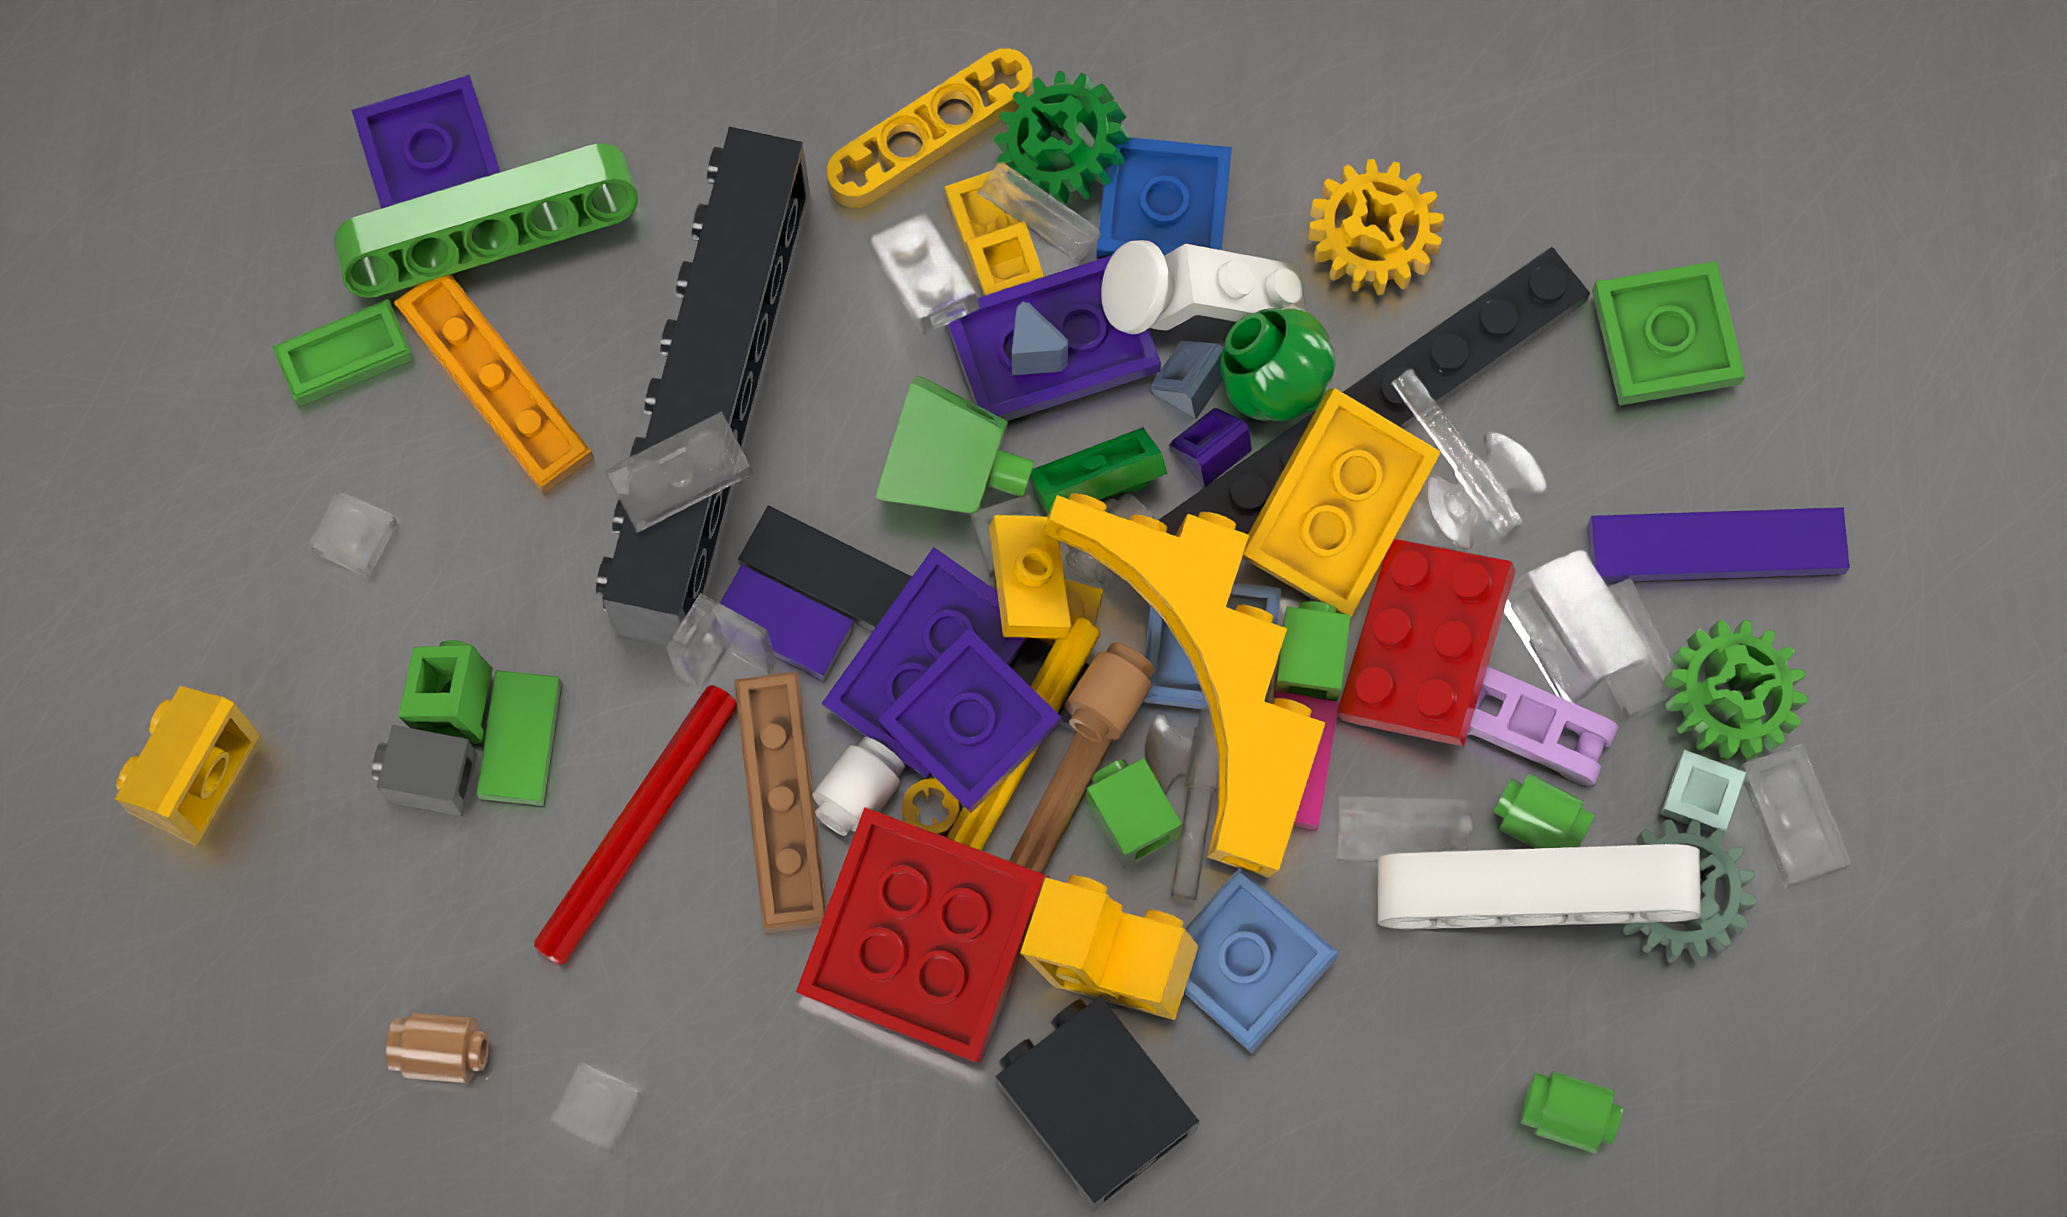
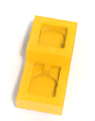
[943,167,1044,296]

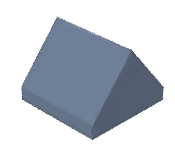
[1012,301,1068,375]
[1150,340,1223,419]

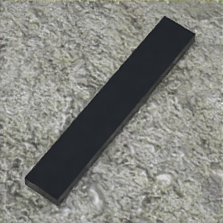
[738,505,1090,733]

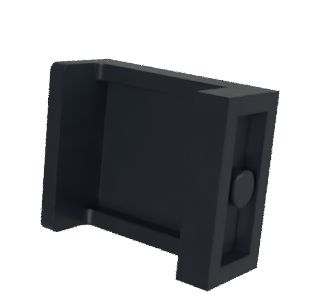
[995,995,1200,1212]

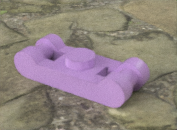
[1467,666,1619,787]

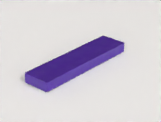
[1588,507,1850,582]

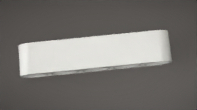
[1378,844,1701,929]

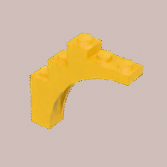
[1042,493,1325,878]

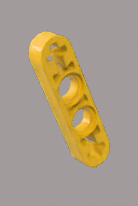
[826,48,1032,208]

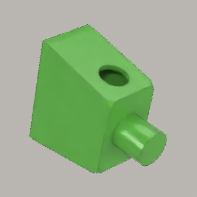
[875,376,1035,513]

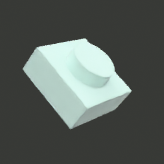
[1660,750,1746,833]

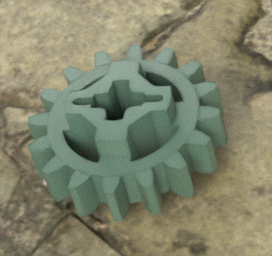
[1622,819,1757,963]

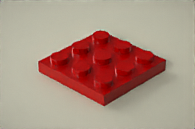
[796,807,1050,1063]

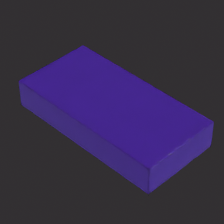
[711,565,854,681]

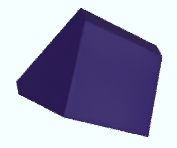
[1169,408,1252,488]

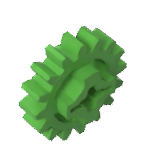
[1664,620,1808,761]

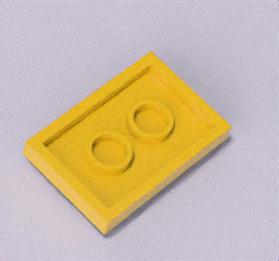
[1242,388,1441,618]

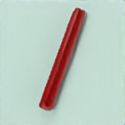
[534,685,737,965]

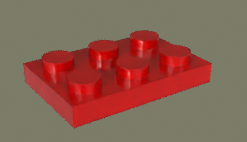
[1337,539,1516,747]

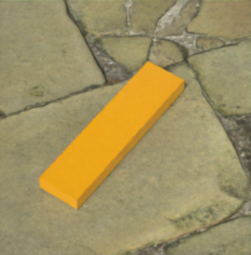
[394,274,594,494]

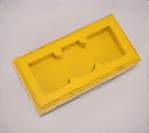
[989,515,1071,639]

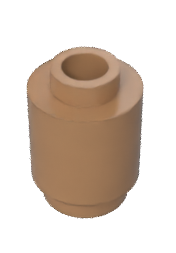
[1065,642,1155,742]
[386,1012,489,1084]

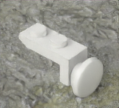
[1101,240,1306,334]

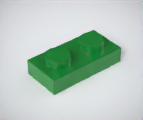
[1029,427,1168,515]

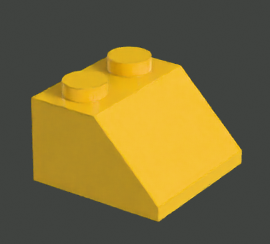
[114,686,260,847]

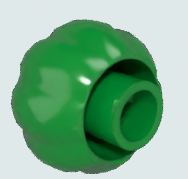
[1220,308,1336,422]

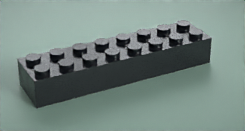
[596,126,810,651]

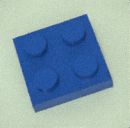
[1096,137,1232,259]

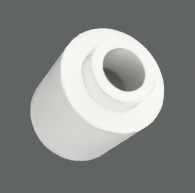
[812,737,905,836]

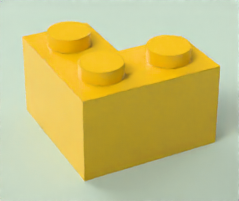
[1020,875,1199,1020]

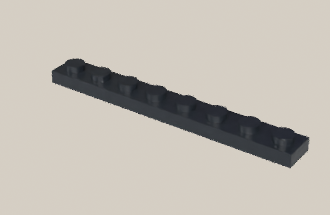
[1158,246,1590,536]

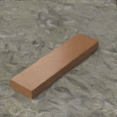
[734,671,827,934]

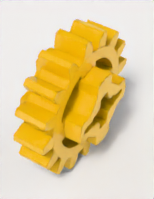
[1308,159,1444,295]

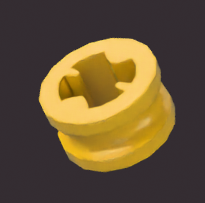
[902,778,960,837]

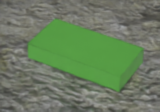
[272,299,414,407]
[477,670,562,806]

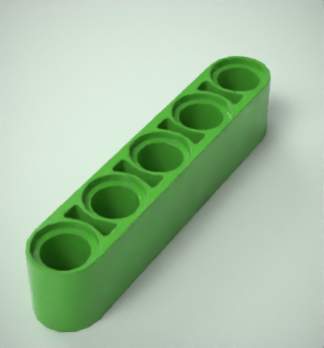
[334,143,638,298]

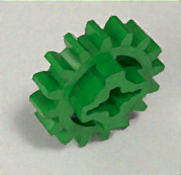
[994,71,1130,206]

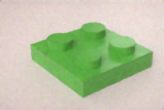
[1592,261,1746,405]

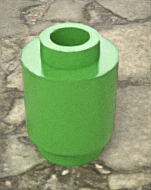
[1493,773,1595,849]
[1520,1071,1623,1154]

